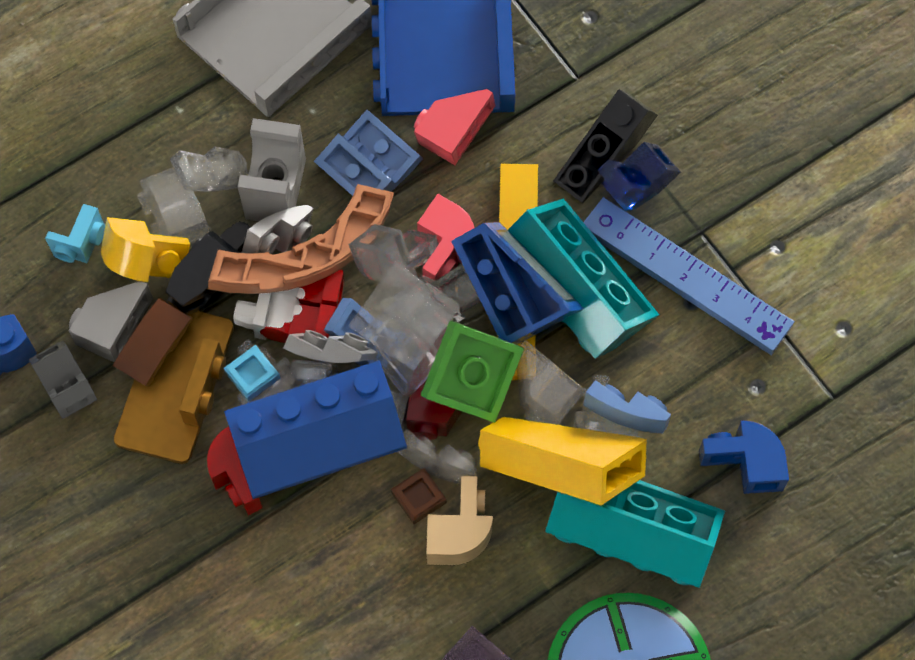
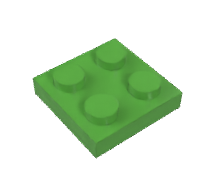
[421,320,524,423]

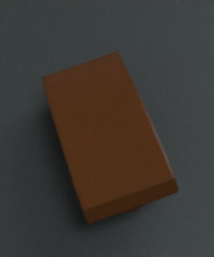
[113,298,193,386]

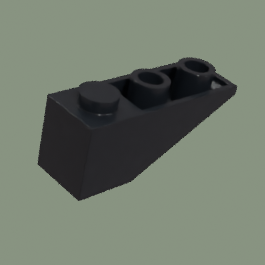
[553,89,658,203]

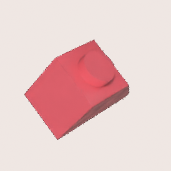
[414,89,496,166]

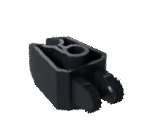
[166,221,251,315]

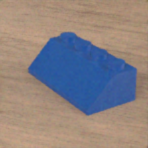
[224,360,407,499]

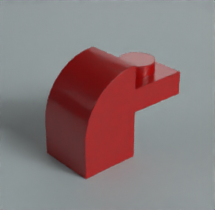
[207,426,262,516]

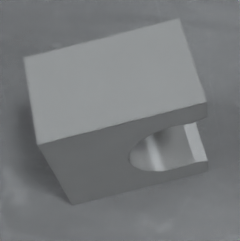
[238,118,306,221]

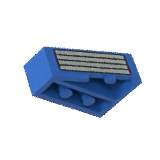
[451,222,584,344]

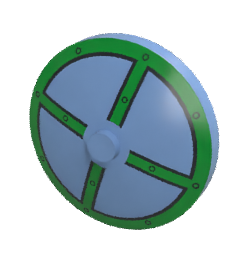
[548,593,711,660]

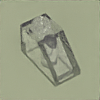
[517,340,586,425]

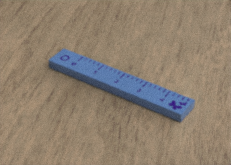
[584,197,794,356]

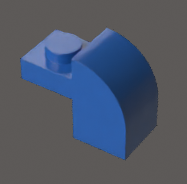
[699,421,789,494]

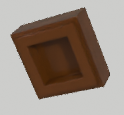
[391,468,447,525]

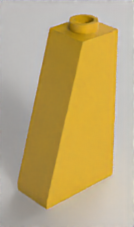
[478,417,647,505]

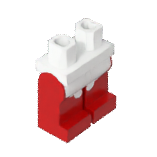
[233,270,344,343]

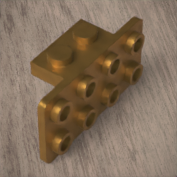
[114,311,234,464]

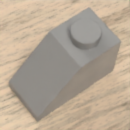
[69,281,153,362]

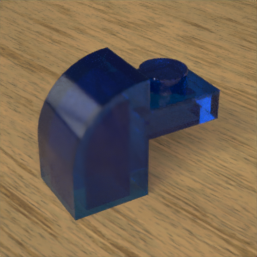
[598,142,681,211]

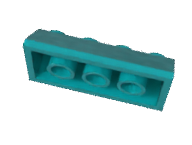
[508,198,660,359]
[545,480,725,588]

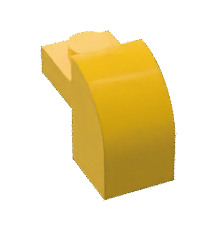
[100,217,190,282]

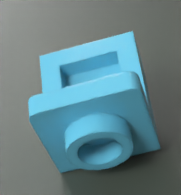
[45,204,105,263]

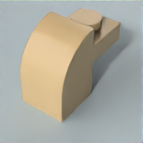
[426,476,493,565]

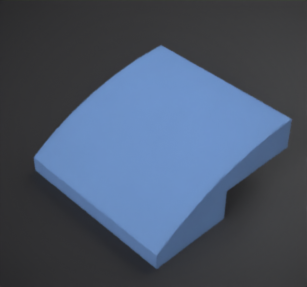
[314,110,423,196]

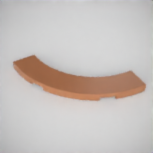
[208,184,394,294]

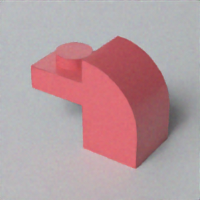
[417,194,474,290]

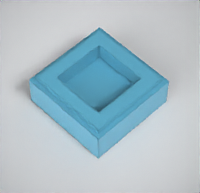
[224,345,281,402]

